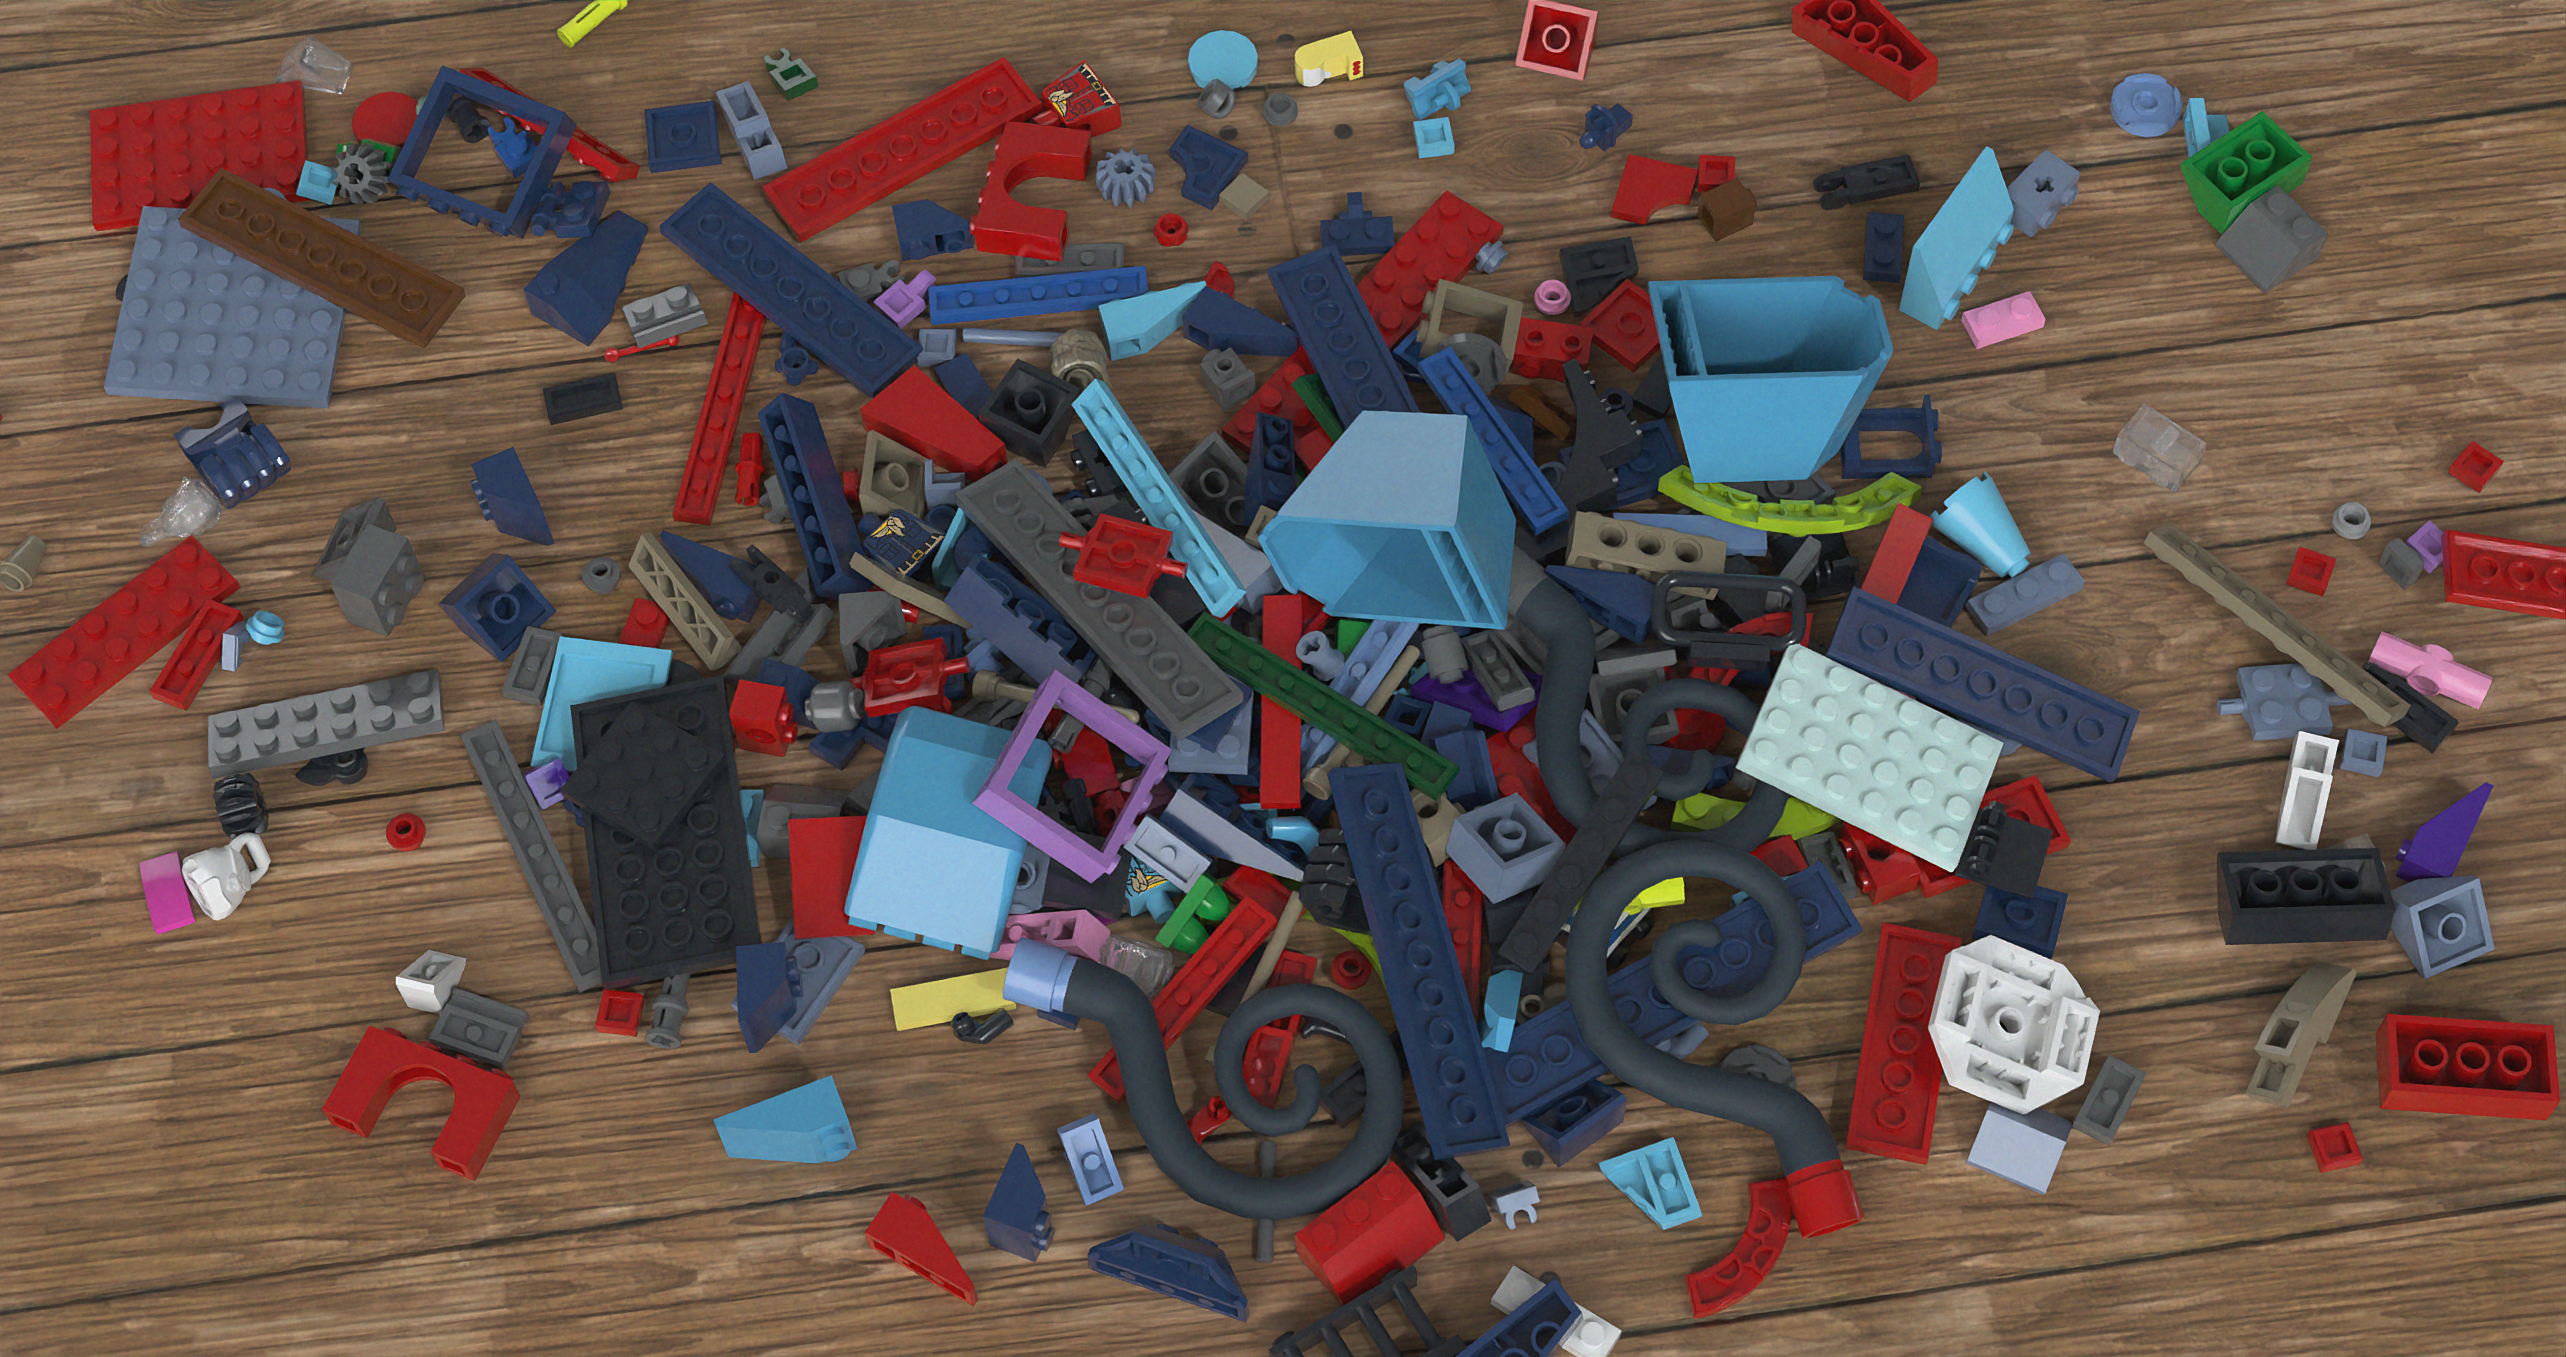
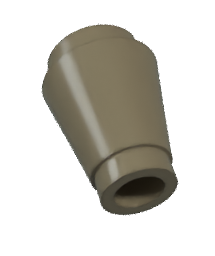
[0,536,47,592]

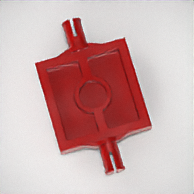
[1059,513,1188,599]
[840,637,970,718]

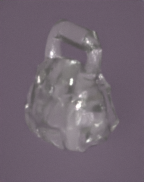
[140,476,222,547]
[1099,935,1174,1002]

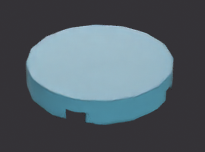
[1188,30,1258,91]

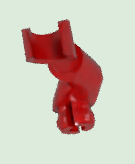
[1187,1096,1231,1146]

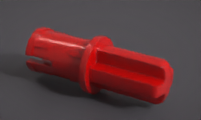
[735,432,765,506]

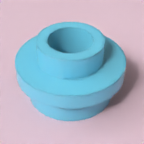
[245,611,284,645]

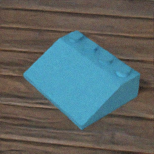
[1899,146,2014,330]

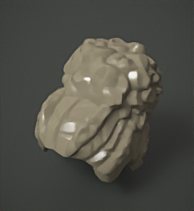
[1050,329,1112,393]

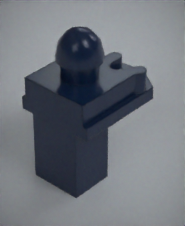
[1579,103,1633,152]

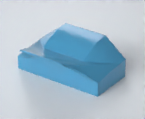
[1477,969,1523,1052]

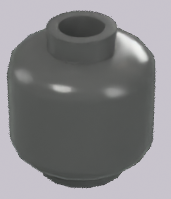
[805,680,866,733]

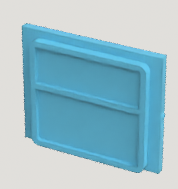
[530,636,673,773]

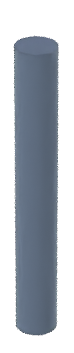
[963,328,1065,347]

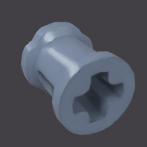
[1296,631,1345,681]

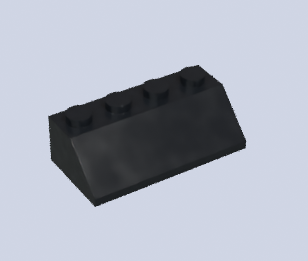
[2217,848,2396,945]

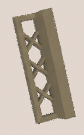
[628,532,743,671]

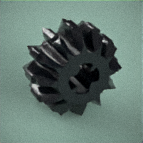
[213,772,269,840]

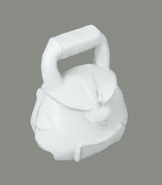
[182,832,271,920]

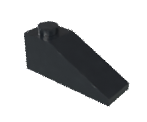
[1391,1121,1492,1242]

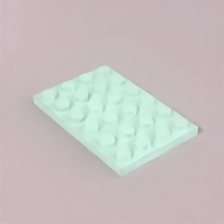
[1735,644,2003,872]

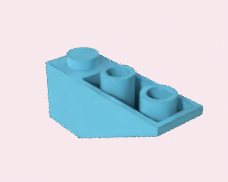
[1099,281,1206,361]

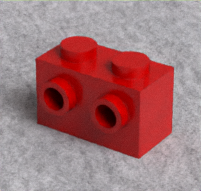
[1513,317,1594,383]

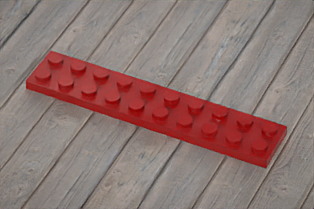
[1222,190,1504,455]

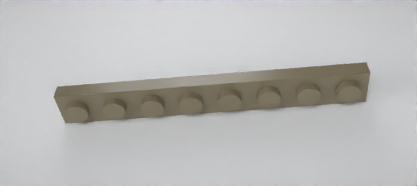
[2144,523,2411,727]

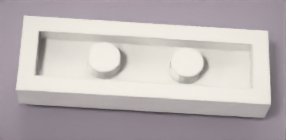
[1491,1265,1621,1357]

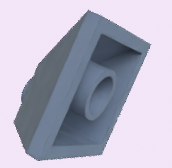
[2390,876,2495,979]

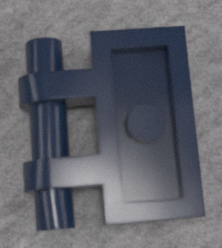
[531,181,611,238]

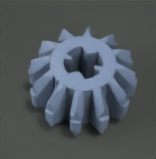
[1095,146,1156,209]

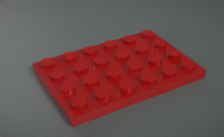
[90,80,310,232]

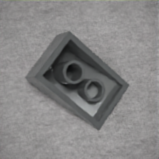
[1166,431,1256,548]

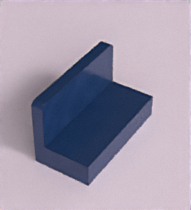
[1428,727,1500,810]

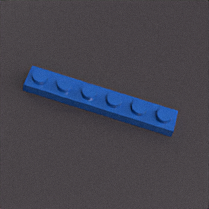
[928,266,1148,325]
[1418,347,1569,535]

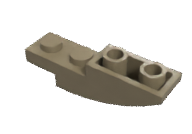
[2246,962,2357,1108]

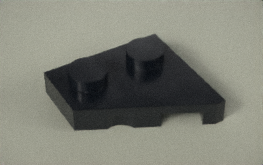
[1559,236,1639,318]

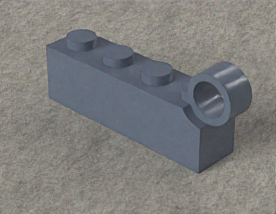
[1148,509,1283,615]

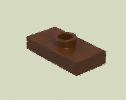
[1508,385,1577,441]

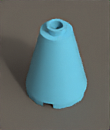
[1930,472,2031,578]

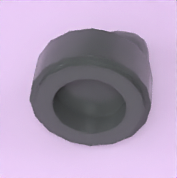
[1197,78,1236,119]

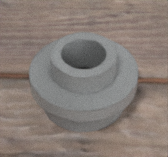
[2331,502,2371,539]

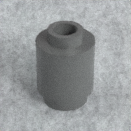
[1421,625,1468,684]

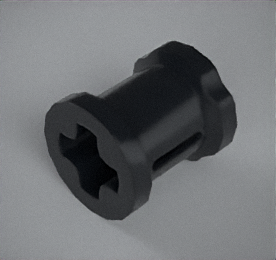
[447,96,491,143]

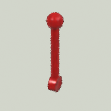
[604,335,680,363]

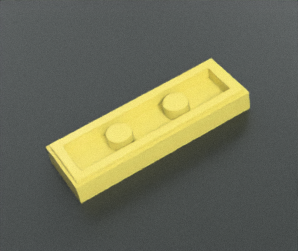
[890,967,1016,1031]

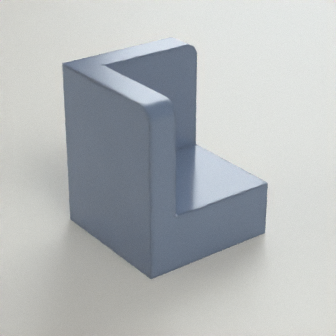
[924,459,966,511]

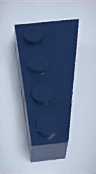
[1455,1278,1584,1357]

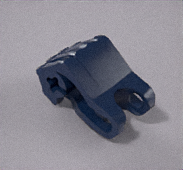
[174,396,291,509]

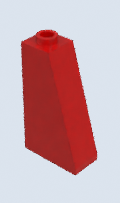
[860,365,1008,483]

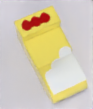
[1295,31,1363,87]

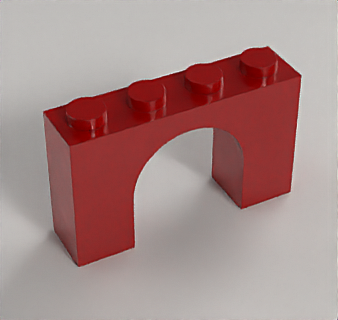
[970,121,1092,262]
[322,1025,521,1181]

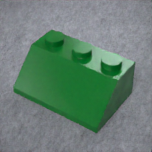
[2180,111,2312,235]

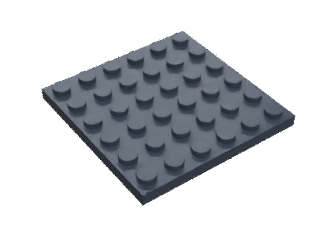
[104,206,362,409]

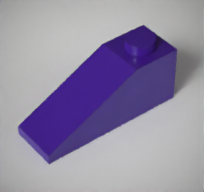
[2395,782,2494,882]

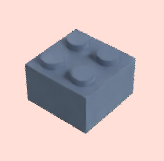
[1445,793,1566,904]

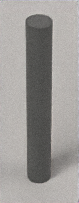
[1256,1141,1277,1263]

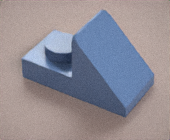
[1057,1113,1124,1206]

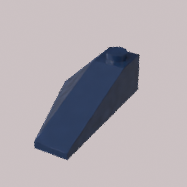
[523,210,648,347]
[1159,772,1311,883]

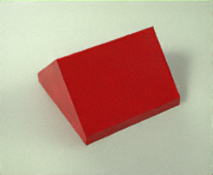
[1515,0,1599,81]

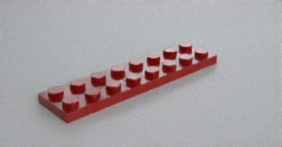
[762,57,1043,243]

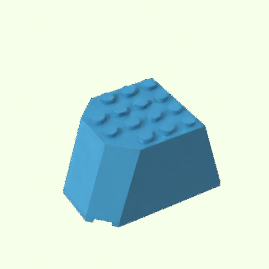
[1648,276,1893,483]
[1257,410,1516,630]

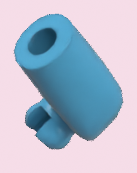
[1266,816,1320,856]

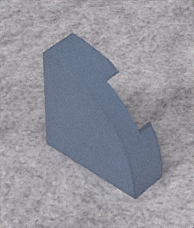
[222,621,251,671]

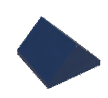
[1521,1079,1627,1168]

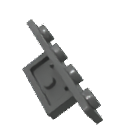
[723,564,835,690]

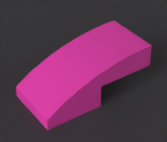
[139,851,196,935]

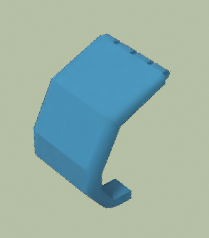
[844,706,1053,961]

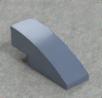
[715,81,787,180]

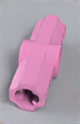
[2368,631,2493,710]

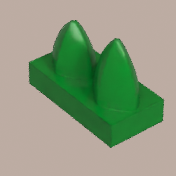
[1155,872,1231,955]

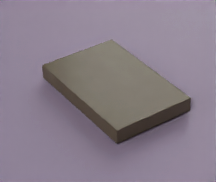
[849,552,972,629]

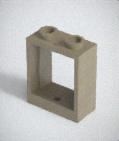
[1416,279,1524,380]

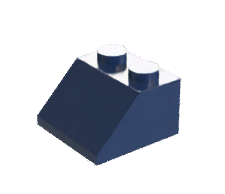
[470,447,554,546]
[438,553,556,662]
[736,942,803,1053]
[983,1143,1055,1262]

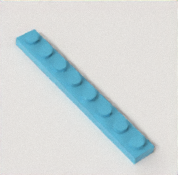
[1071,378,1247,618]

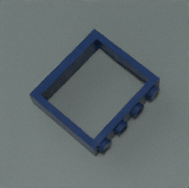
[388,65,577,239]

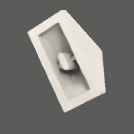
[396,950,466,1015]

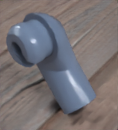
[1655,1023,1709,1060]

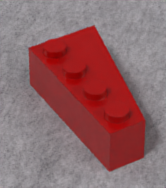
[1792,0,1938,102]

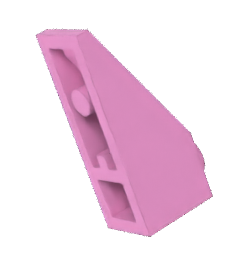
[989,910,1110,964]

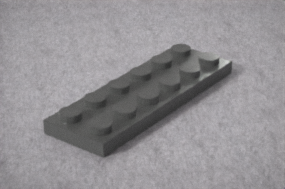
[208,669,445,779]

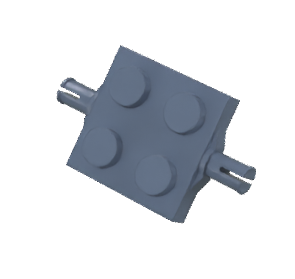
[2216,663,2351,741]

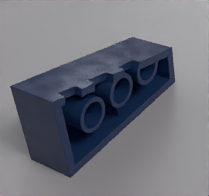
[944,552,1096,684]

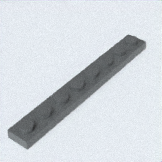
[460,719,602,993]

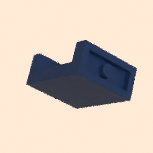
[1896,537,1983,629]

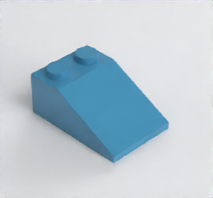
[714,1075,857,1163]

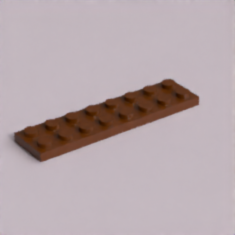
[178,168,465,349]

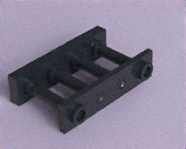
[1269,1265,1467,1357]

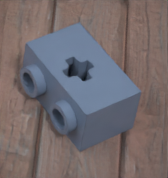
[2007,149,2080,237]

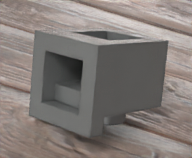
[1200,347,1255,411]

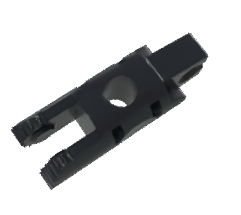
[727,544,813,624]

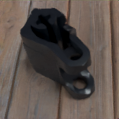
[1299,828,1439,936]

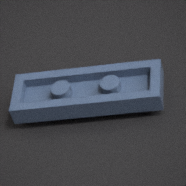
[1966,553,2085,637]

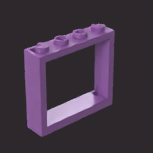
[972,669,1172,883]

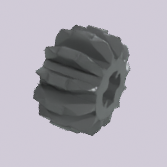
[330,143,393,204]

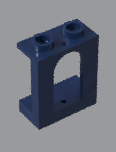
[1839,395,1942,479]

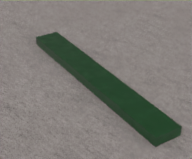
[1186,611,1460,802]

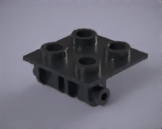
[1767,532,1860,605]
[1954,801,2053,899]

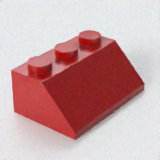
[1295,1161,1445,1307]

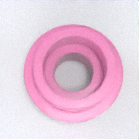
[1534,280,1571,315]

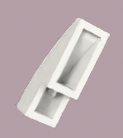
[2275,731,2339,850]

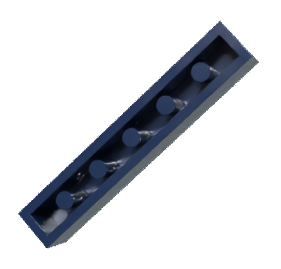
[758,392,875,602]

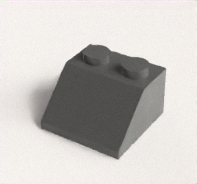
[2215,185,2328,294]
[757,783,852,859]

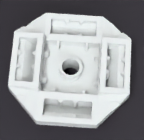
[1928,935,2100,1115]

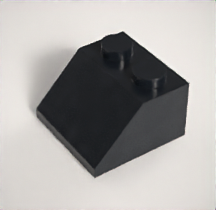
[978,358,1081,467]

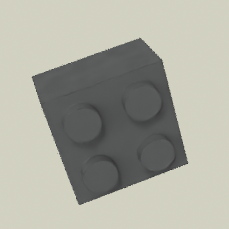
[330,523,425,637]

